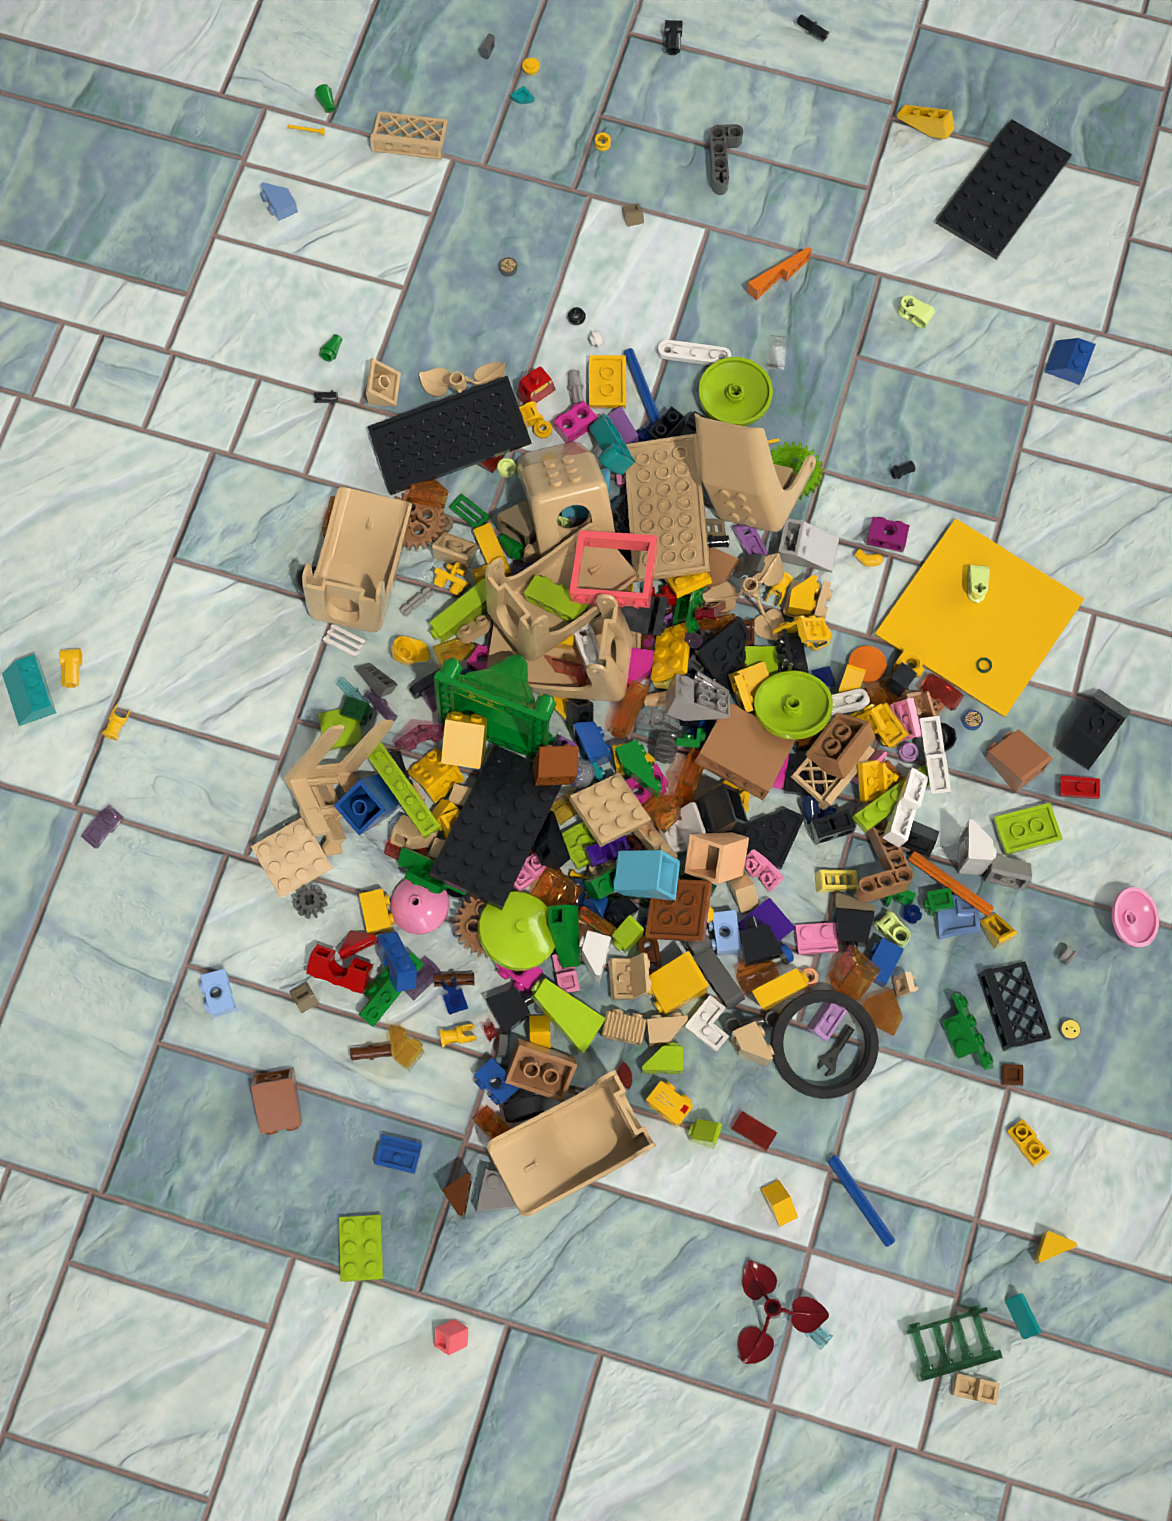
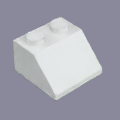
[579,931,611,984]

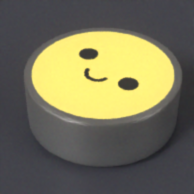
[1059,1019,1081,1040]

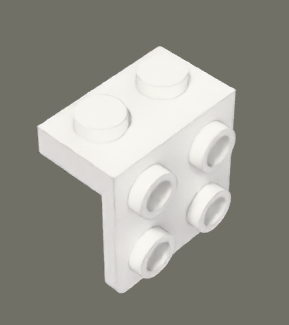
[655,802,706,854]

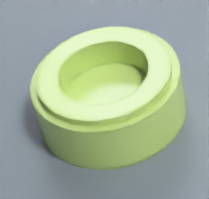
[497,458,516,478]

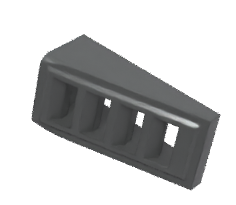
[356,663,398,698]

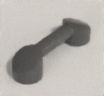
[725,1011,779,1034]

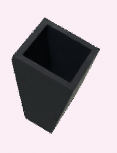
[690,784,749,833]

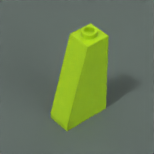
[429,578,488,644]
[531,978,606,1054]

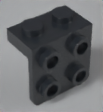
[622,591,669,637]

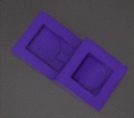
[584,835,631,868]

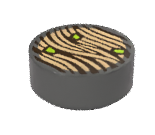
[499,257,517,277]

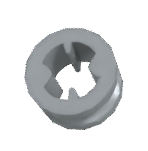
[1059,946,1078,966]

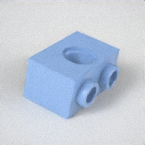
[708,910,742,956]
[199,969,237,1018]

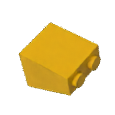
[441,711,487,769]
[647,951,709,1017]

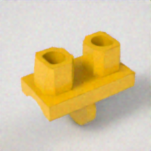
[433,562,470,596]

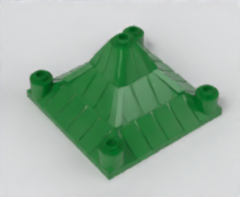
[434,654,556,759]

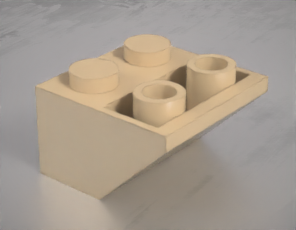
[730,1021,774,1067]

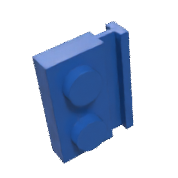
[374,1134,423,1174]

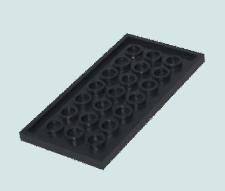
[936,119,1072,260]
[368,376,532,495]
[429,744,562,910]

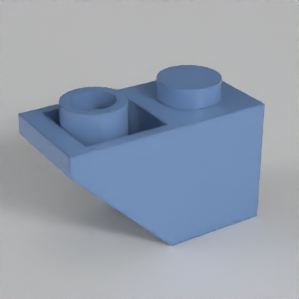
[260,182,298,221]

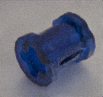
[636,421,654,442]

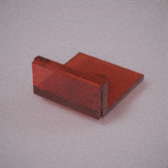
[552,658,587,687]

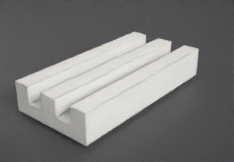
[323,624,366,659]

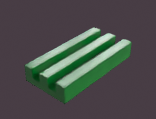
[449,494,490,529]

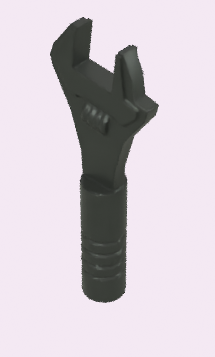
[818,1026,854,1077]

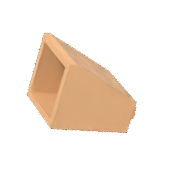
[684,832,749,884]

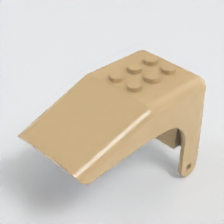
[694,413,816,532]
[515,442,615,559]
[302,487,412,632]
[485,522,639,661]
[487,594,633,702]
[487,1070,656,1217]

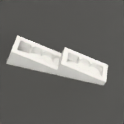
[919,716,951,795]
[882,767,928,847]

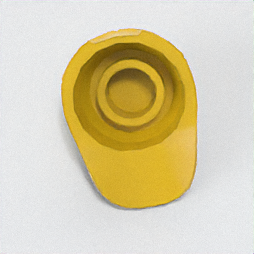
[391,636,430,665]

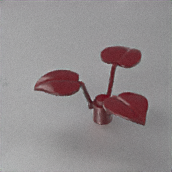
[738,1260,829,1364]

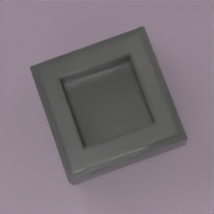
[481,33,495,60]
[498,1034,508,1058]

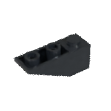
[535,811,571,870]

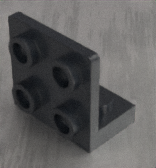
[776,629,809,673]

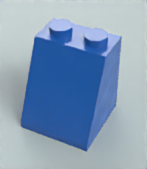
[333,774,401,835]

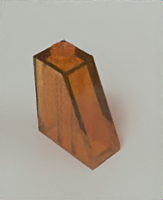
[608,680,650,739]
[671,747,705,808]

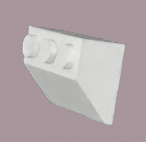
[958,819,996,875]

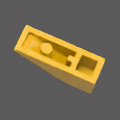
[897,104,955,139]

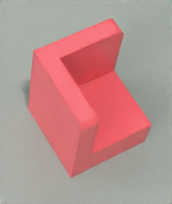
[434,1319,468,1355]

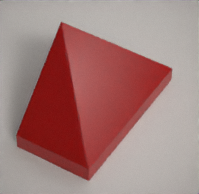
[338,931,377,960]

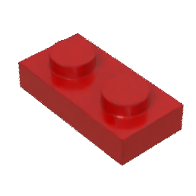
[1059,775,1100,799]

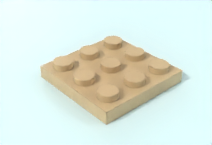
[569,772,651,847]
[251,818,333,898]

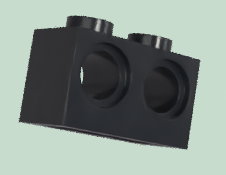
[809,809,856,845]

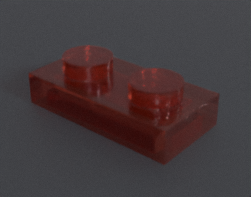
[731,1111,777,1151]

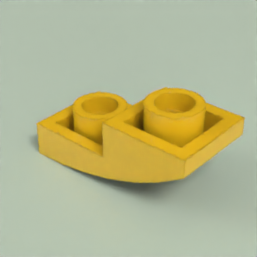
[473,522,505,564]
[1007,1119,1050,1167]

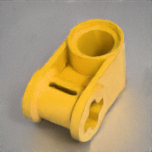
[519,401,544,428]

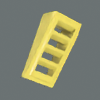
[815,870,858,893]

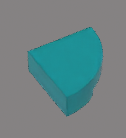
[510,86,535,104]

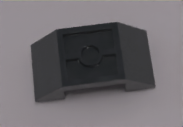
[648,406,696,440]
[1056,689,1131,770]

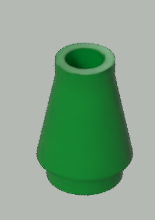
[315,84,335,113]
[319,334,343,362]
[498,534,525,560]

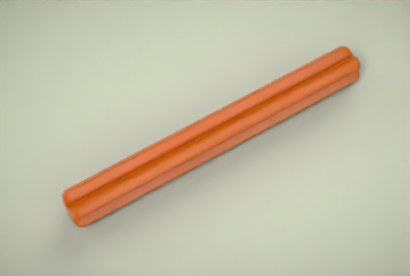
[909,852,994,916]

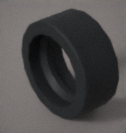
[502,1096,544,1123]

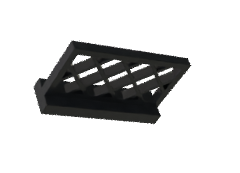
[978,961,1051,1052]

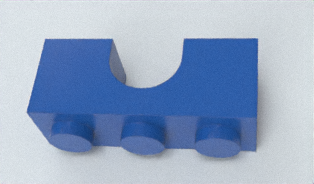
[377,931,417,992]

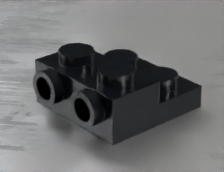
[784,754,829,796]

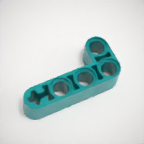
[589,413,635,475]

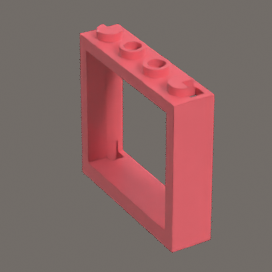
[569,530,658,609]

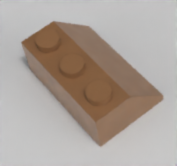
[806,713,876,779]
[505,1038,577,1102]

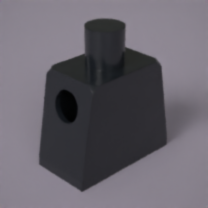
[834,908,875,957]
[740,916,783,967]
[485,988,534,1035]

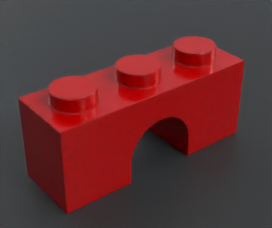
[306,944,374,994]

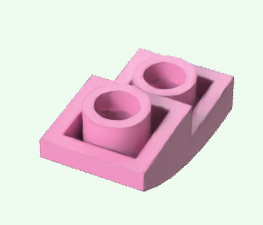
[745,850,784,891]
[513,852,549,892]

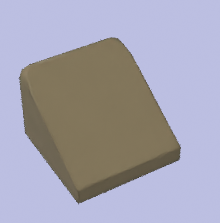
[621,203,644,227]
[290,982,319,1013]

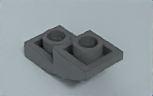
[732,554,766,579]

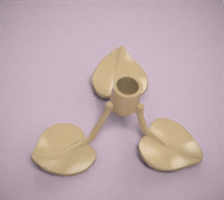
[419,362,505,397]
[702,553,785,641]

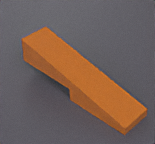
[746,247,812,300]

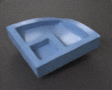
[937,895,981,939]

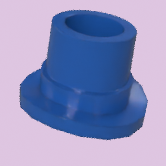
[583,896,611,923]

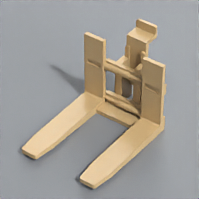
[284,719,394,856]

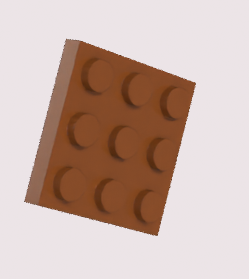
[645,880,712,942]

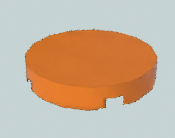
[848,646,887,684]

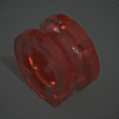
[482,1021,499,1042]

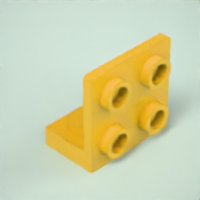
[772,615,830,643]
[728,662,770,712]
[408,748,465,804]

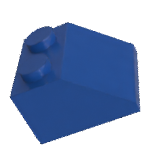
[1045,338,1096,385]
[573,721,613,769]

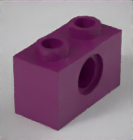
[866,517,910,553]

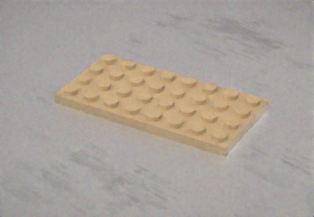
[626,433,710,582]

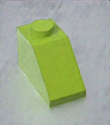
[612,915,644,954]
[642,1043,683,1074]
[688,1119,722,1149]

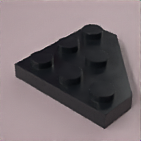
[695,616,750,694]
[734,808,805,870]

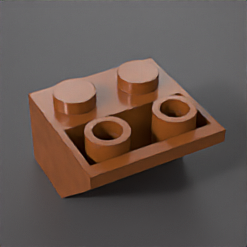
[532,744,579,786]

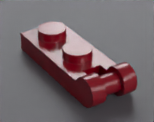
[695,601,726,620]

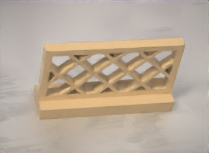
[370,111,448,160]
[791,746,875,810]

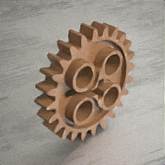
[397,492,446,551]
[454,896,488,958]

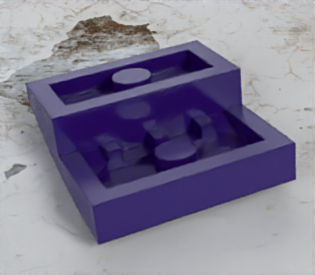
[738,897,796,942]

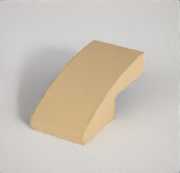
[950,1373,1000,1405]

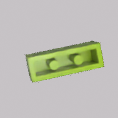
[524,575,588,623]

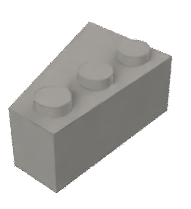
[477,1169,517,1213]

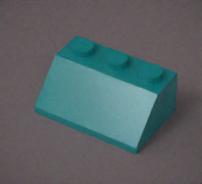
[2,654,57,726]

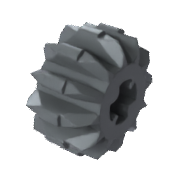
[654,730,679,764]
[293,885,328,919]

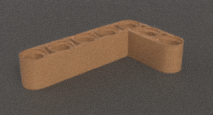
[855,800,913,902]

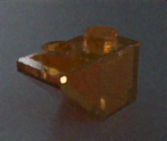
[472,1106,510,1141]

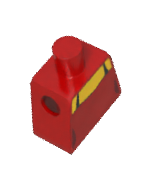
[517,366,556,405]

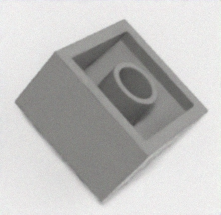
[984,853,1032,890]

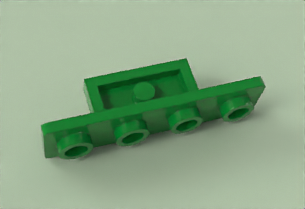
[673,586,706,638]
[398,847,466,895]
[359,952,423,1027]
[942,993,994,1070]

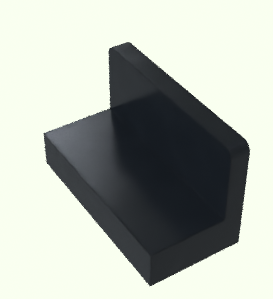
[901,820,939,857]

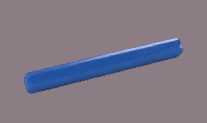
[624,348,660,427]
[828,1155,895,1247]

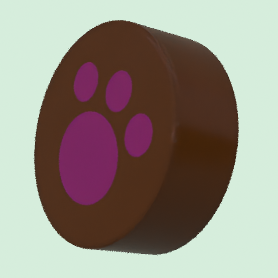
[641,634,656,651]

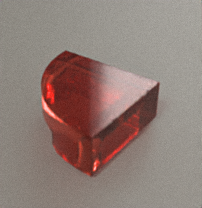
[616,1062,632,1090]

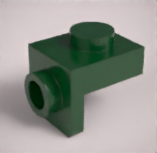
[340,696,373,725]

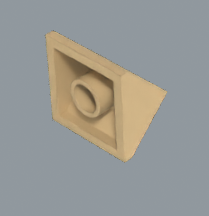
[366,358,401,407]
[432,532,479,571]

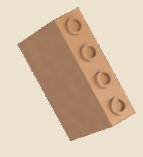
[694,703,795,800]

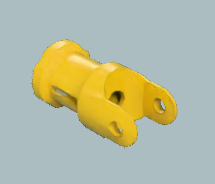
[766,572,793,607]
[101,704,130,741]
[439,1024,477,1047]

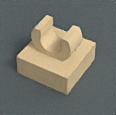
[893,972,919,997]

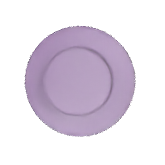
[899,743,919,762]

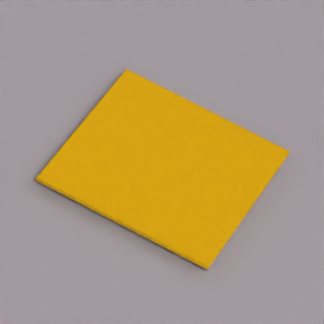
[874,518,1085,718]

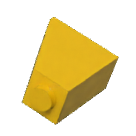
[752,968,810,1011]

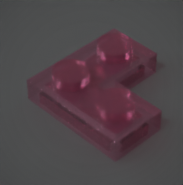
[395,724,445,751]

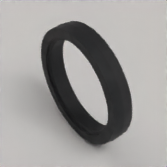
[770,990,879,1099]

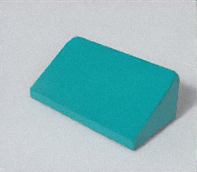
[1005,1293,1042,1339]

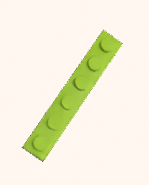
[367,741,441,839]
[852,764,949,833]

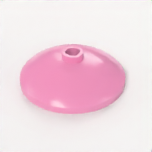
[390,879,449,935]
[1111,887,1159,948]

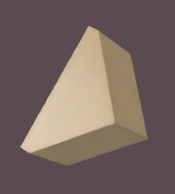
[727,871,759,914]

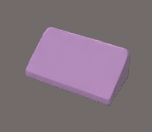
[807,1002,848,1042]

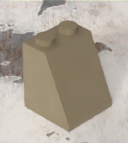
[497,500,536,548]

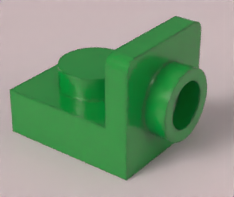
[676,728,707,748]
[923,888,955,916]
[883,890,916,908]

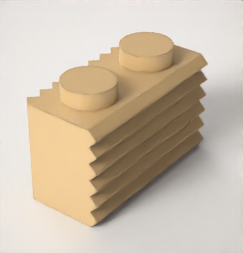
[602,1009,647,1046]

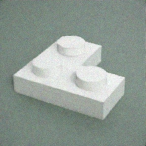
[684,995,729,1053]

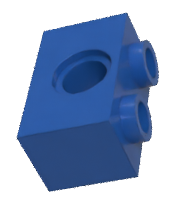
[474,1058,521,1106]

